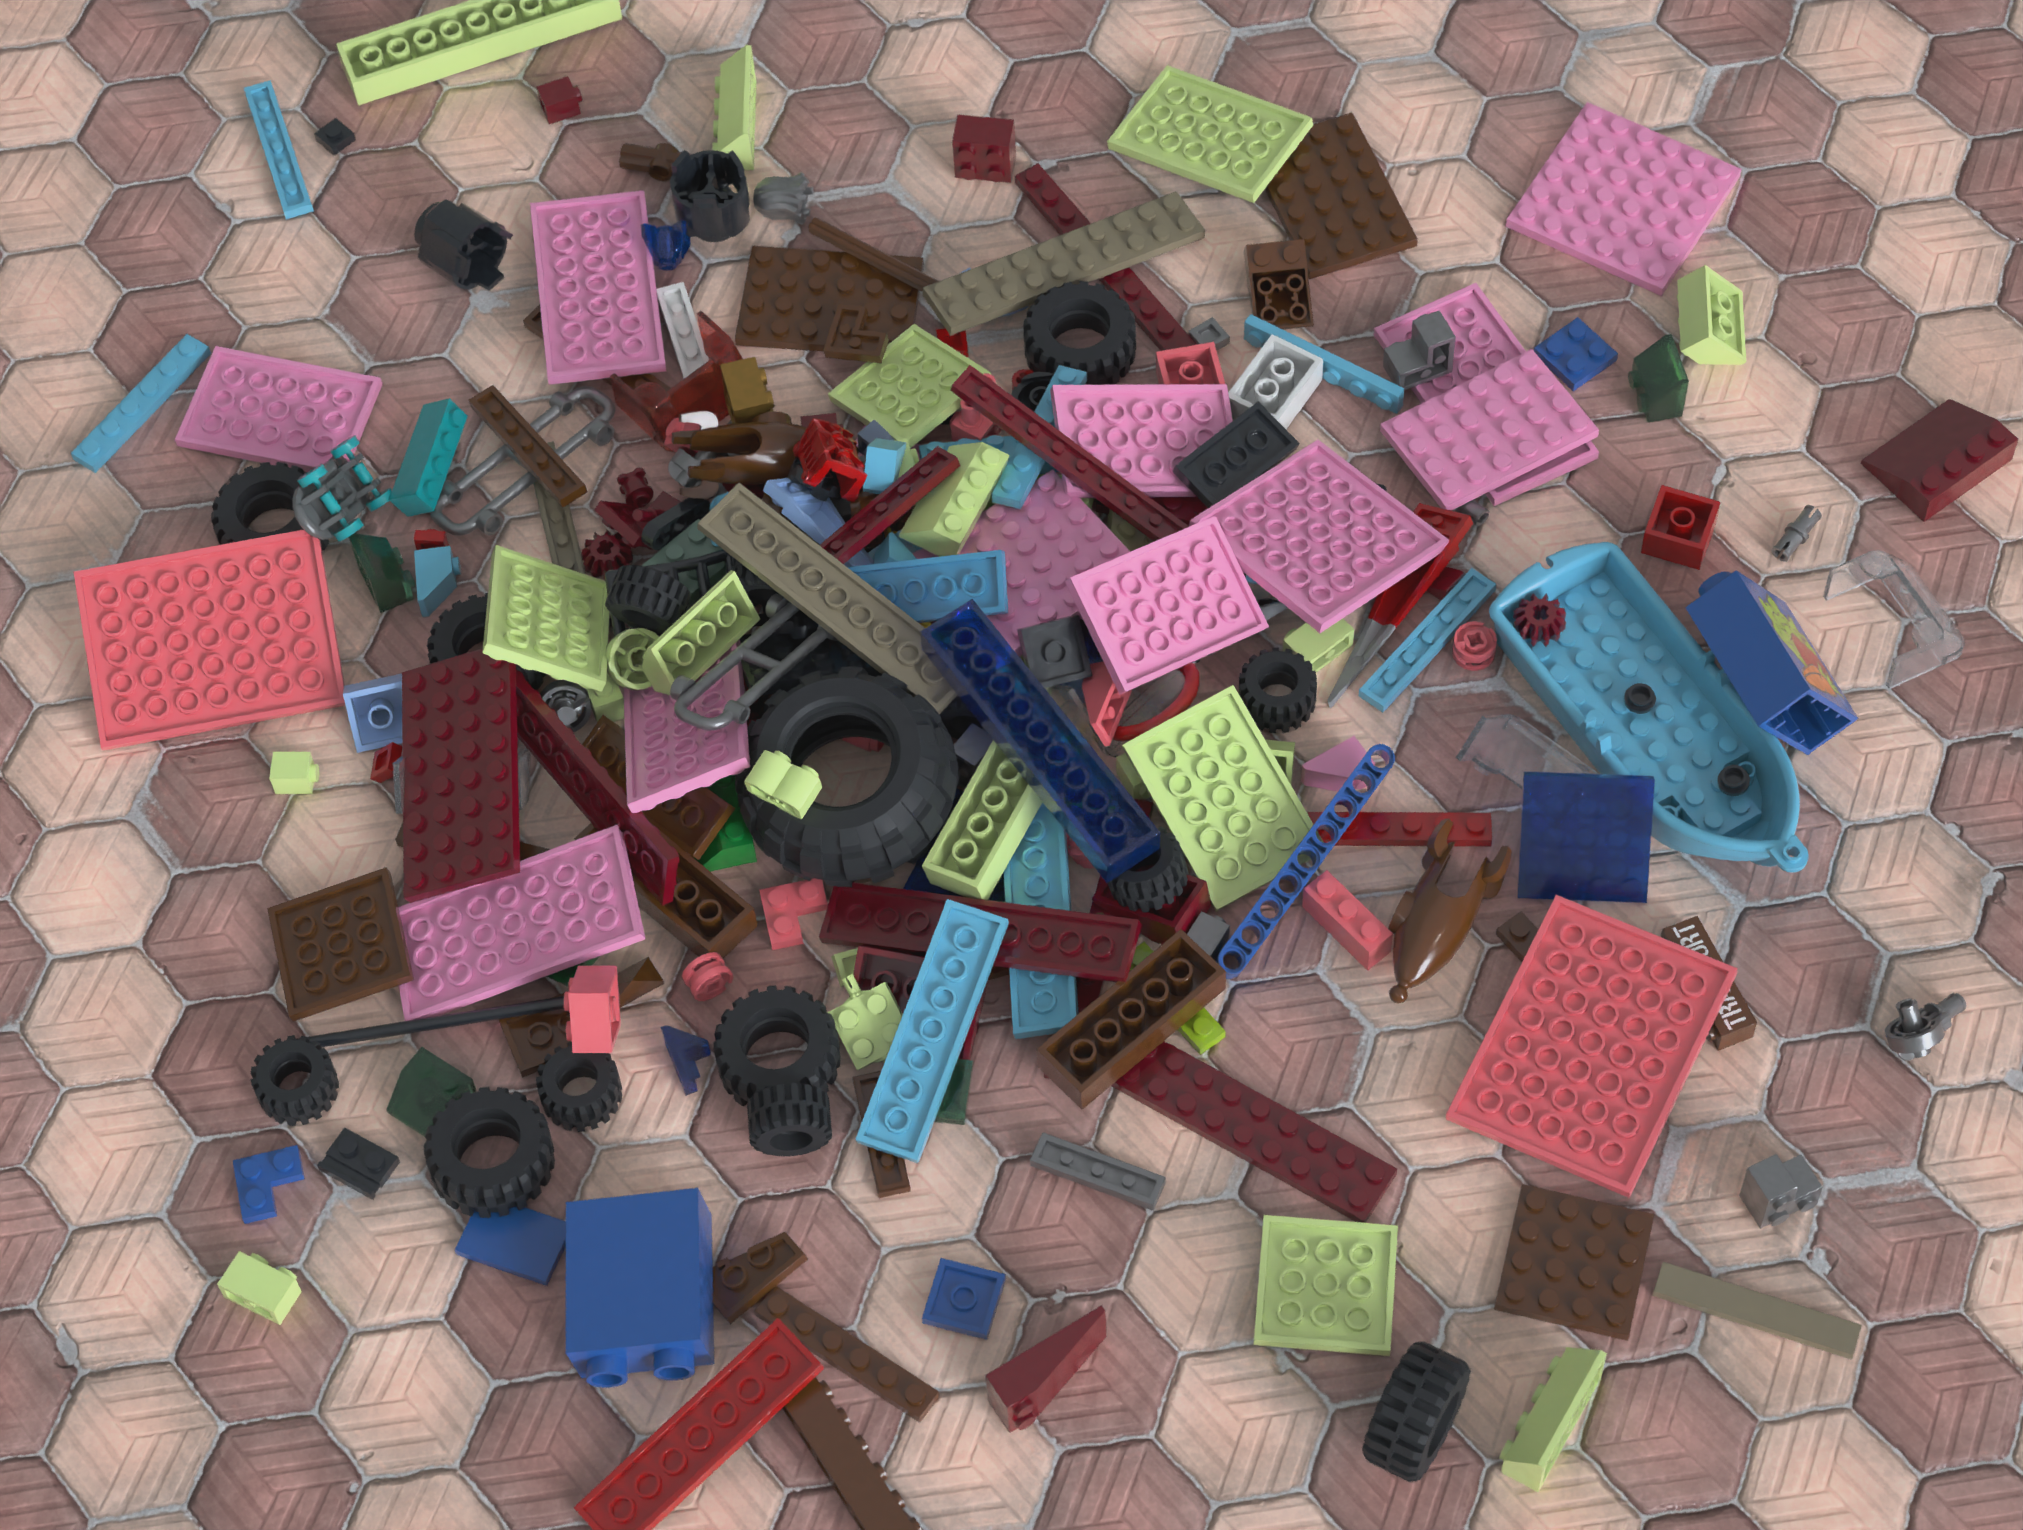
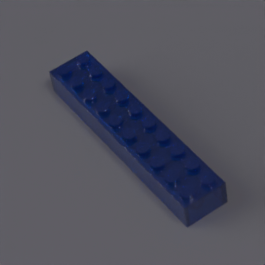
[920,599,1160,883]

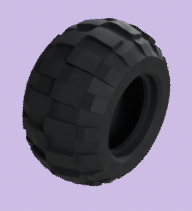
[735,667,959,887]

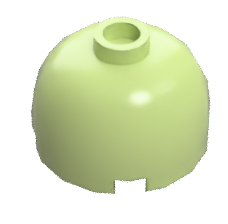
[606,628,659,690]

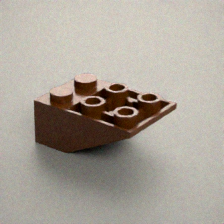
[1244,239,1314,329]

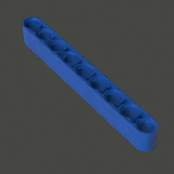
[1215,744,1395,979]

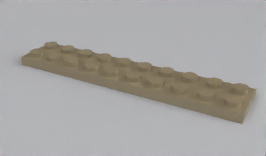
[923,191,1206,336]
[698,483,978,714]

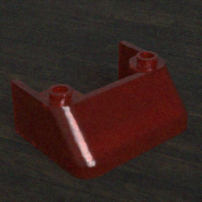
[610,311,743,452]

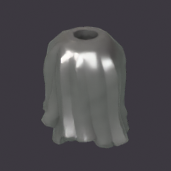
[753,172,814,225]

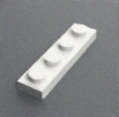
[656,282,714,386]

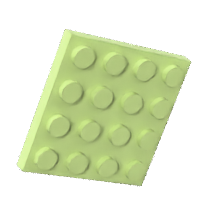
[828,324,991,448]
[1254,1215,1398,1356]

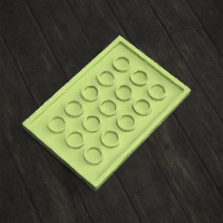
[1107,65,1313,203]
[482,545,610,692]
[1122,685,1324,912]

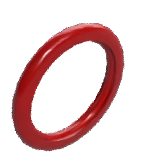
[1112,662,1200,741]

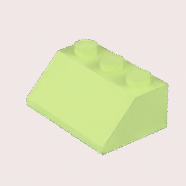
[1677,265,1746,365]

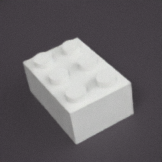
[1228,334,1323,429]

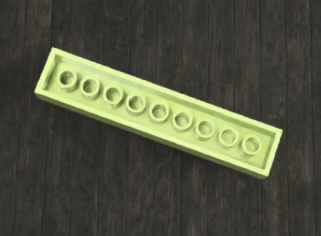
[336,0,622,106]

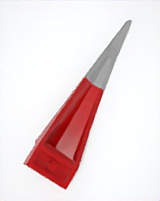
[1327,503,1473,708]

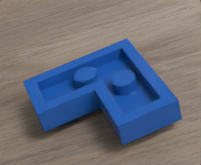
[233,1145,305,1224]

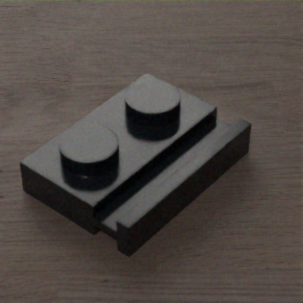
[317,1127,400,1200]

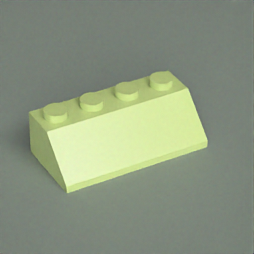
[712,45,757,170]
[899,442,1010,557]
[641,570,760,695]
[1499,1347,1607,1492]

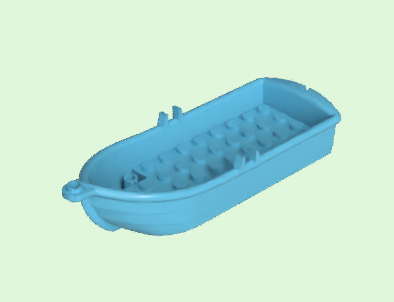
[1489,542,1809,873]

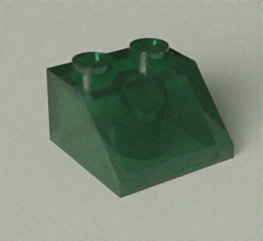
[1628,334,1689,423]
[348,533,415,613]
[386,1047,477,1137]

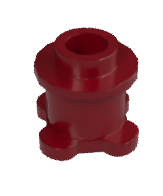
[617,467,654,508]

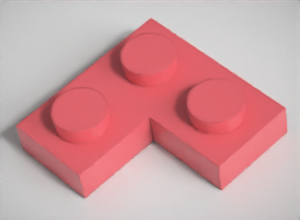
[759,878,828,950]

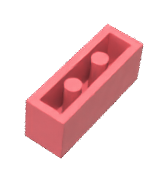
[1302,870,1393,971]

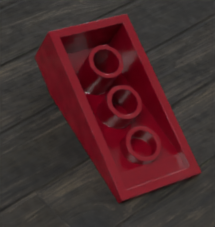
[985,1305,1107,1433]

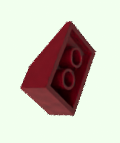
[1092,865,1212,945]

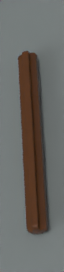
[808,218,939,292]

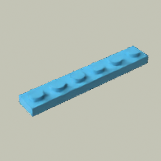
[244,80,313,219]
[1244,314,1404,414]
[71,334,211,473]
[992,365,1087,509]
[1358,568,1496,713]

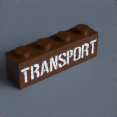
[1661,916,1757,1051]

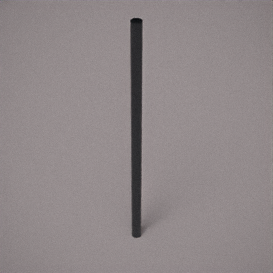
[284,996,564,1047]

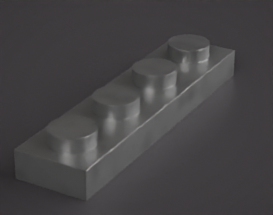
[1030,1132,1166,1211]

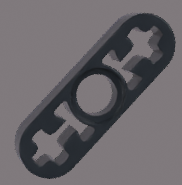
[641,497,711,551]

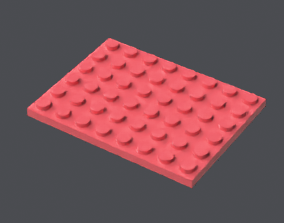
[74,530,346,751]
[1446,895,1737,1198]

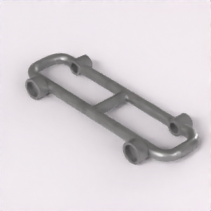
[430,386,616,536]
[670,594,838,730]

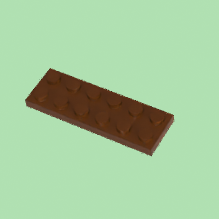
[582,715,735,860]

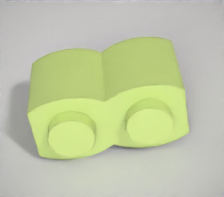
[744,750,822,819]

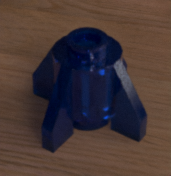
[641,220,691,271]

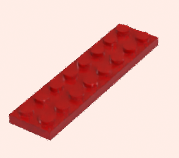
[573,1318,825,1530]

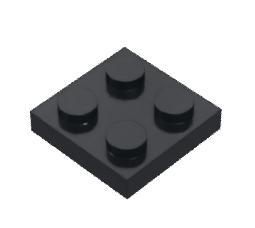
[1017,615,1092,691]

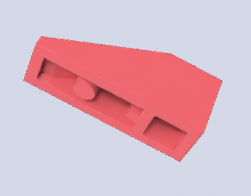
[1081,662,1132,746]

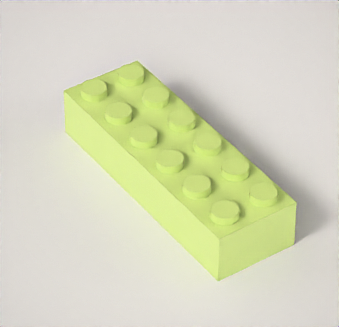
[922,709,1073,900]

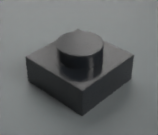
[314,118,356,156]

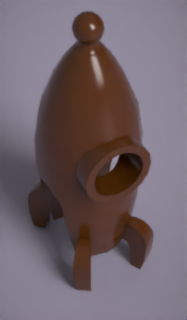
[672,410,859,499]
[1388,819,1512,1004]

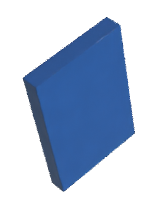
[455,1206,566,1286]

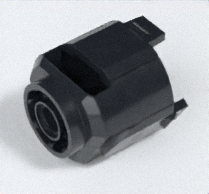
[670,150,750,242]
[414,199,513,291]

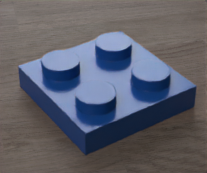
[1534,317,1618,391]
[922,1258,1006,1340]

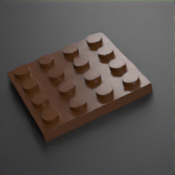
[267,867,414,1022]
[1494,1184,1654,1341]

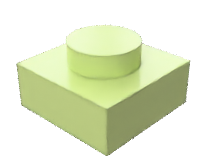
[831,948,865,987]

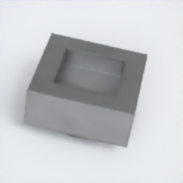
[1189,317,1230,351]

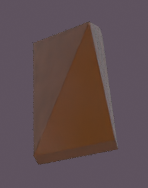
[617,957,664,1008]

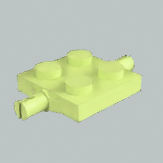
[827,974,903,1070]

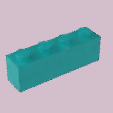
[389,398,468,517]

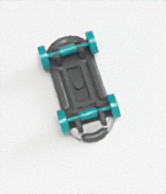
[292,435,392,542]

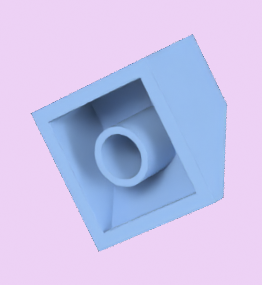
[343,674,402,753]

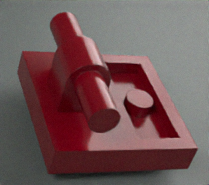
[594,500,666,550]

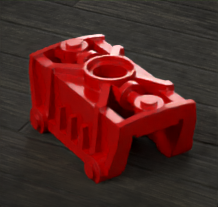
[793,418,867,502]

